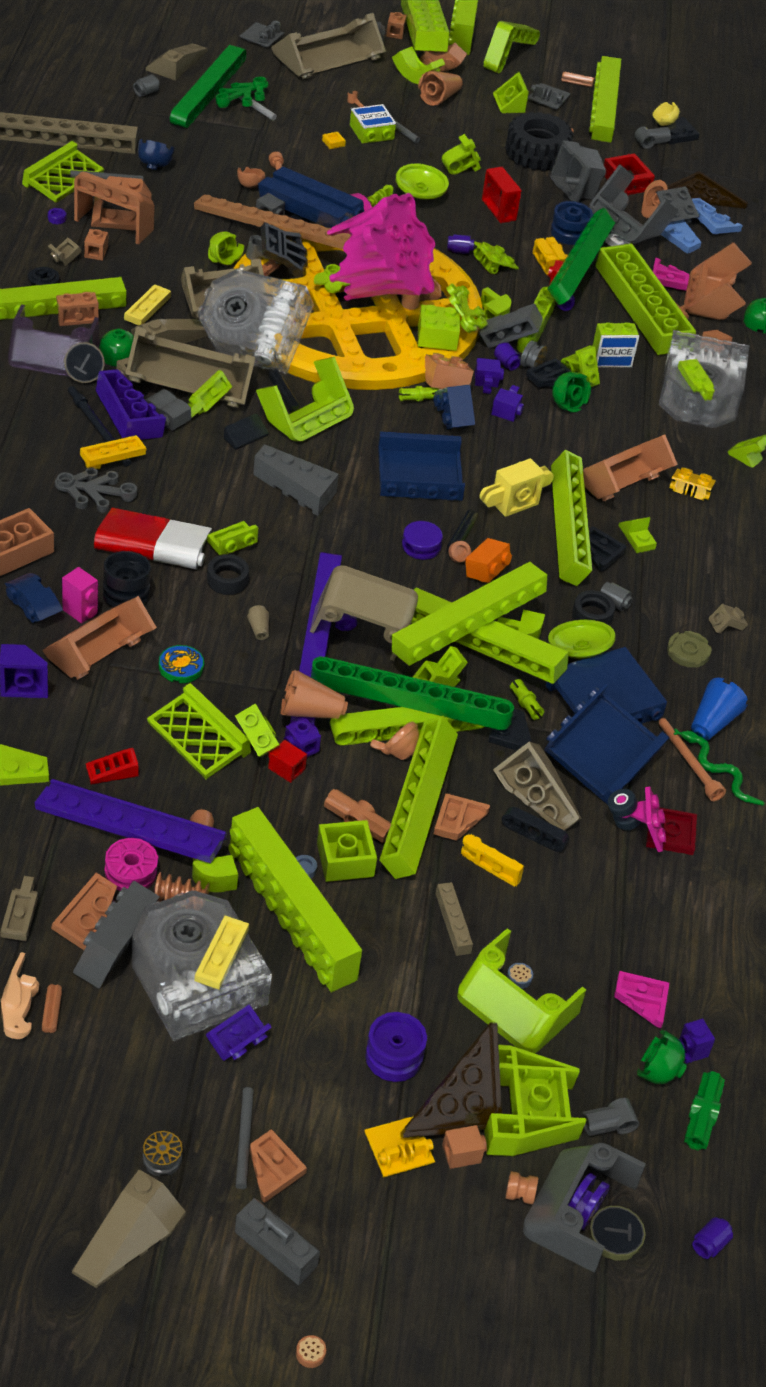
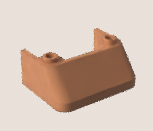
[74,172,154,245]
[684,242,752,320]
[583,435,678,501]
[42,596,157,680]

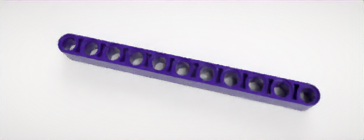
[290,552,342,725]

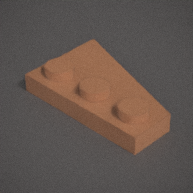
[51,872,117,950]

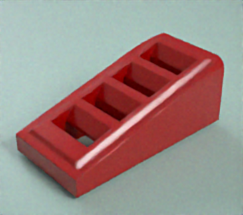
[86,748,138,784]

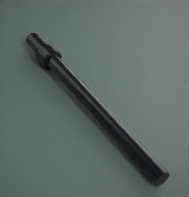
[68,386,132,467]

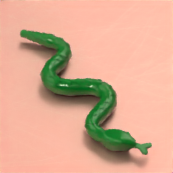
[673,729,765,806]

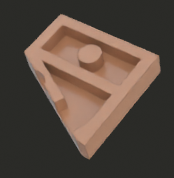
[434,793,490,841]
[249,1129,307,1203]

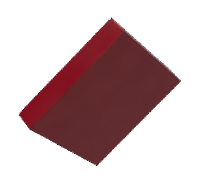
[646,807,697,855]

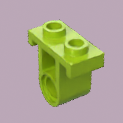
[442,134,481,175]
[561,345,600,387]
[235,704,280,757]

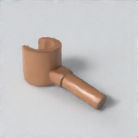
[348,91,365,107]

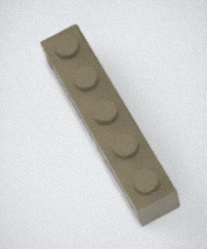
[435,882,473,956]

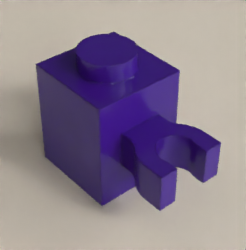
[474,358,504,394]
[491,385,524,422]

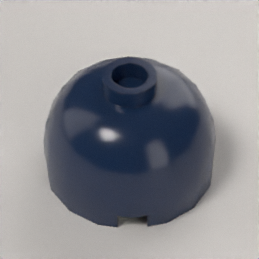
[138,139,175,170]

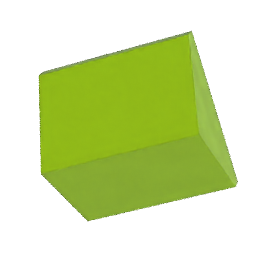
[493,72,528,113]

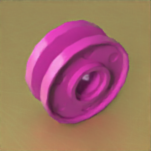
[104,838,158,891]

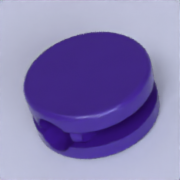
[402,521,443,560]
[568,1173,610,1229]

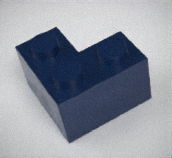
[433,384,475,429]

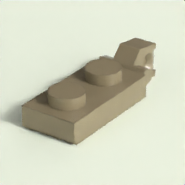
[0,876,38,941]

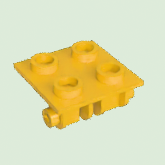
[669,468,716,501]
[364,1116,435,1177]

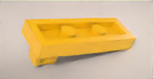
[80,435,146,469]

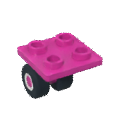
[608,786,666,852]

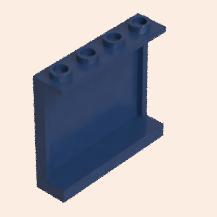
[378,432,465,501]
[545,647,667,724]
[544,683,669,805]

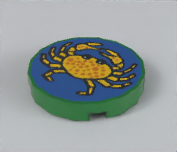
[159,645,204,683]

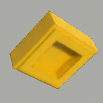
[322,132,346,149]

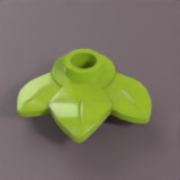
[314,264,350,293]

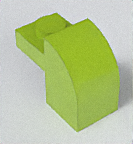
[481,287,511,320]
[497,610,545,639]
[413,646,468,687]
[192,855,238,892]

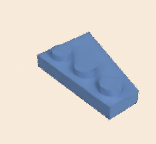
[692,198,743,234]
[661,220,701,254]

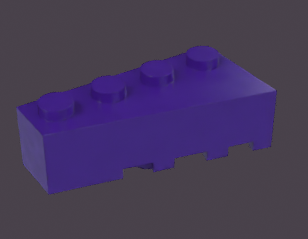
[96,369,166,440]

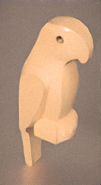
[1,952,39,1039]

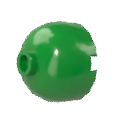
[743,298,766,333]
[99,329,134,367]
[552,372,591,413]
[637,1030,687,1084]

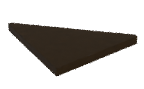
[667,171,748,209]
[400,1022,502,1138]

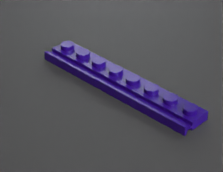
[34,779,227,863]

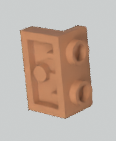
[56,292,98,326]

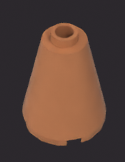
[418,71,462,105]
[280,670,348,719]

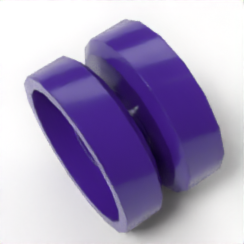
[365,1012,427,1082]

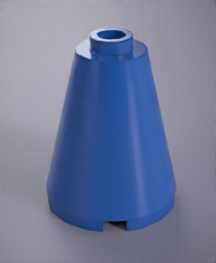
[691,678,748,740]

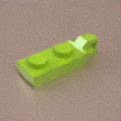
[678,359,715,401]
[188,370,232,417]

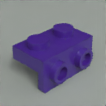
[205,1004,272,1061]

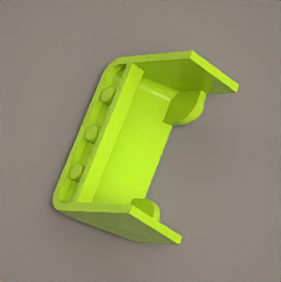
[256,357,354,442]
[457,928,586,1054]

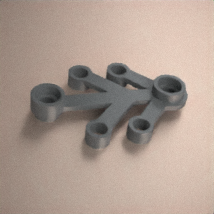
[55,468,137,513]

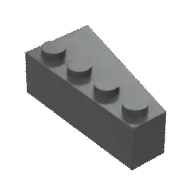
[253,444,339,516]
[73,881,160,989]

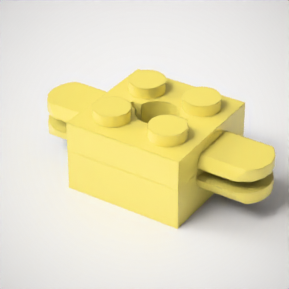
[479,458,554,517]

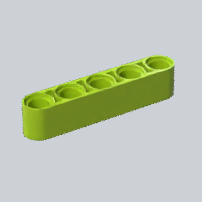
[517,287,555,353]

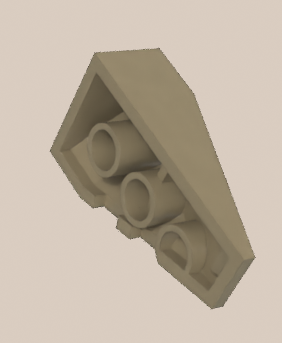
[146,43,208,81]
[131,319,217,344]
[493,742,582,831]
[72,1170,186,1288]

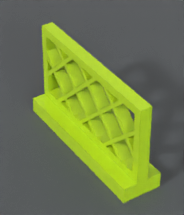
[22,141,104,203]
[147,683,251,779]

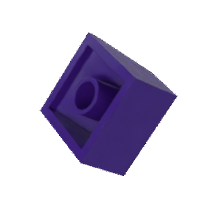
[0,644,48,698]

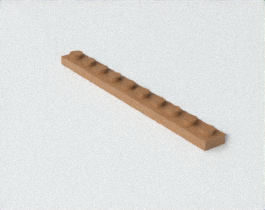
[194,195,351,249]

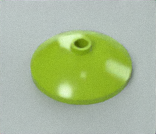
[396,164,449,200]
[548,620,615,659]

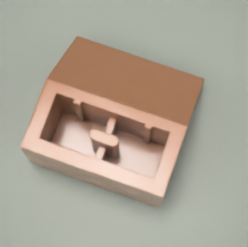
[425,353,474,389]

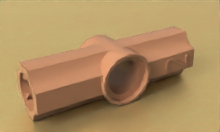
[324,789,391,843]

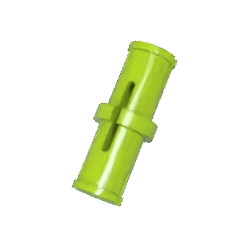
[399,386,440,402]
[510,679,544,720]

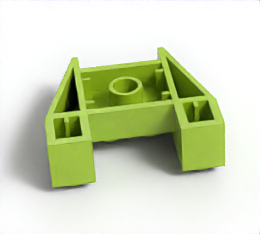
[485,1045,586,1156]

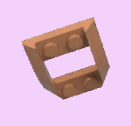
[91,176,152,230]

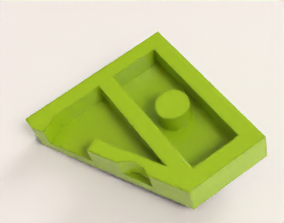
[0,744,49,786]

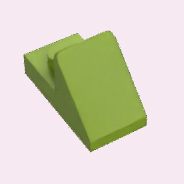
[728,435,766,467]
[619,517,657,553]

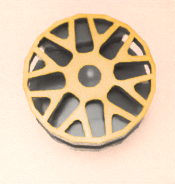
[520,340,547,368]
[143,1131,182,1177]

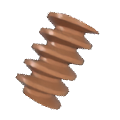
[154,872,210,912]

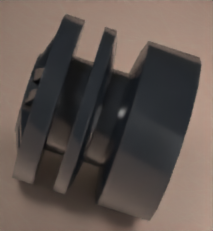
[103,551,151,607]

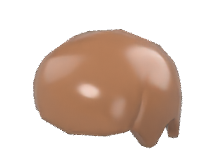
[237,167,265,188]

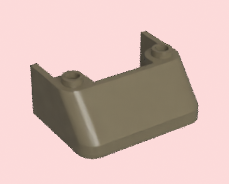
[310,565,418,661]

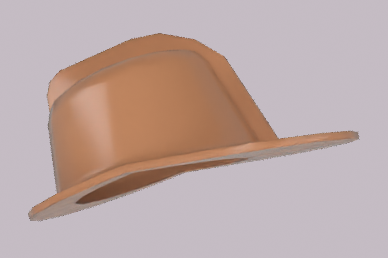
[642,180,668,218]

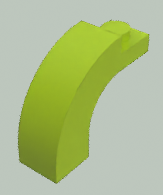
[392,47,445,84]

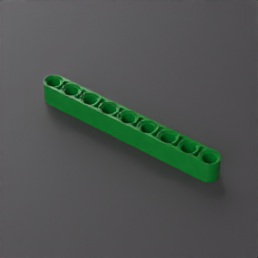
[170,45,247,128]
[547,208,615,305]
[311,656,514,730]

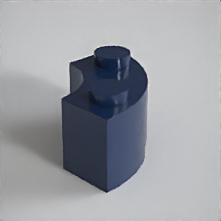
[5,573,63,623]

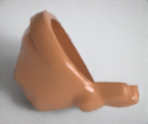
[370,721,419,760]

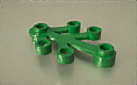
[215,77,269,108]

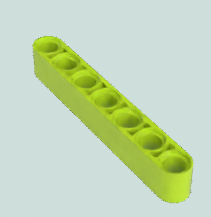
[329,707,485,745]

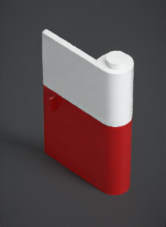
[94,508,212,570]

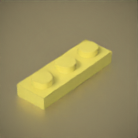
[124,284,171,325]
[194,916,249,990]

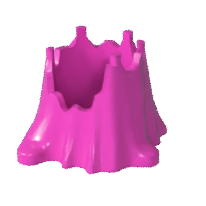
[327,193,435,301]

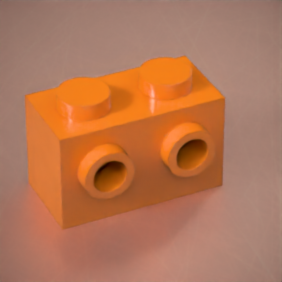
[465,538,512,583]

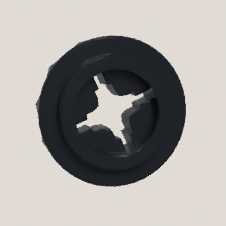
[28,267,59,285]

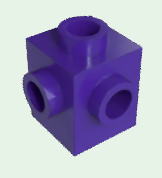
[284,718,321,757]

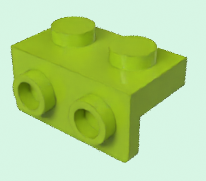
[207,521,258,555]

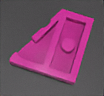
[653,258,690,290]
[614,971,669,1028]

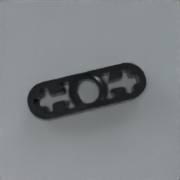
[502,807,569,852]

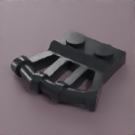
[261,222,308,278]

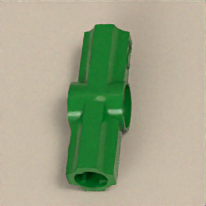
[684,1071,725,1150]

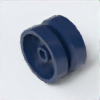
[550,201,593,245]

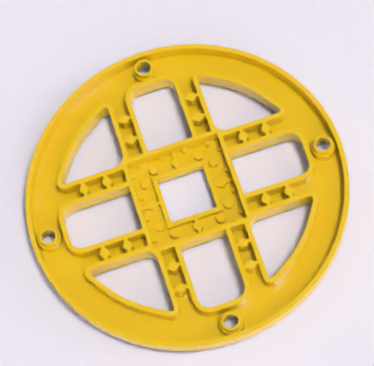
[234,225,482,390]

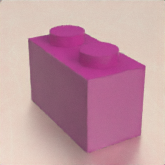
[62,567,98,624]

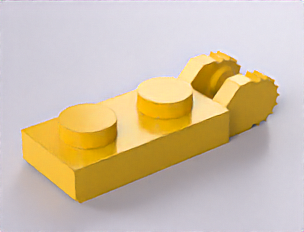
[461,834,524,887]

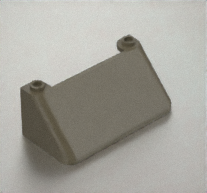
[271,13,386,79]
[125,326,255,408]

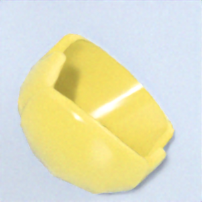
[652,102,680,126]

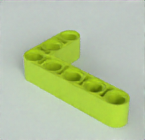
[483,21,540,74]

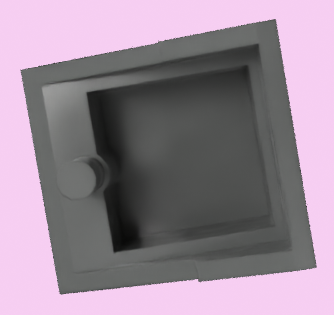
[550,140,606,202]

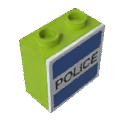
[350,104,396,144]
[593,323,639,367]

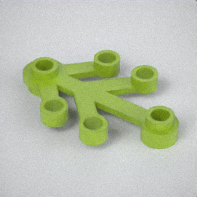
[446,284,488,333]

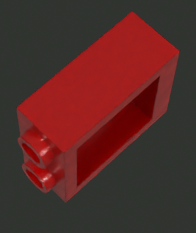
[604,153,655,195]
[482,167,521,223]

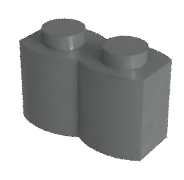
[145,389,191,430]

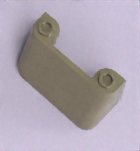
[181,259,269,320]

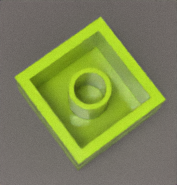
[418,305,460,351]
[317,820,377,882]

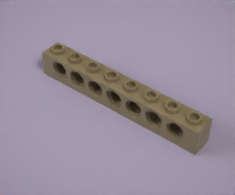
[0,112,138,154]

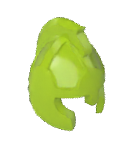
[208,232,244,265]

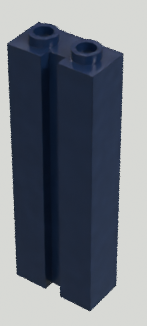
[258,166,364,228]

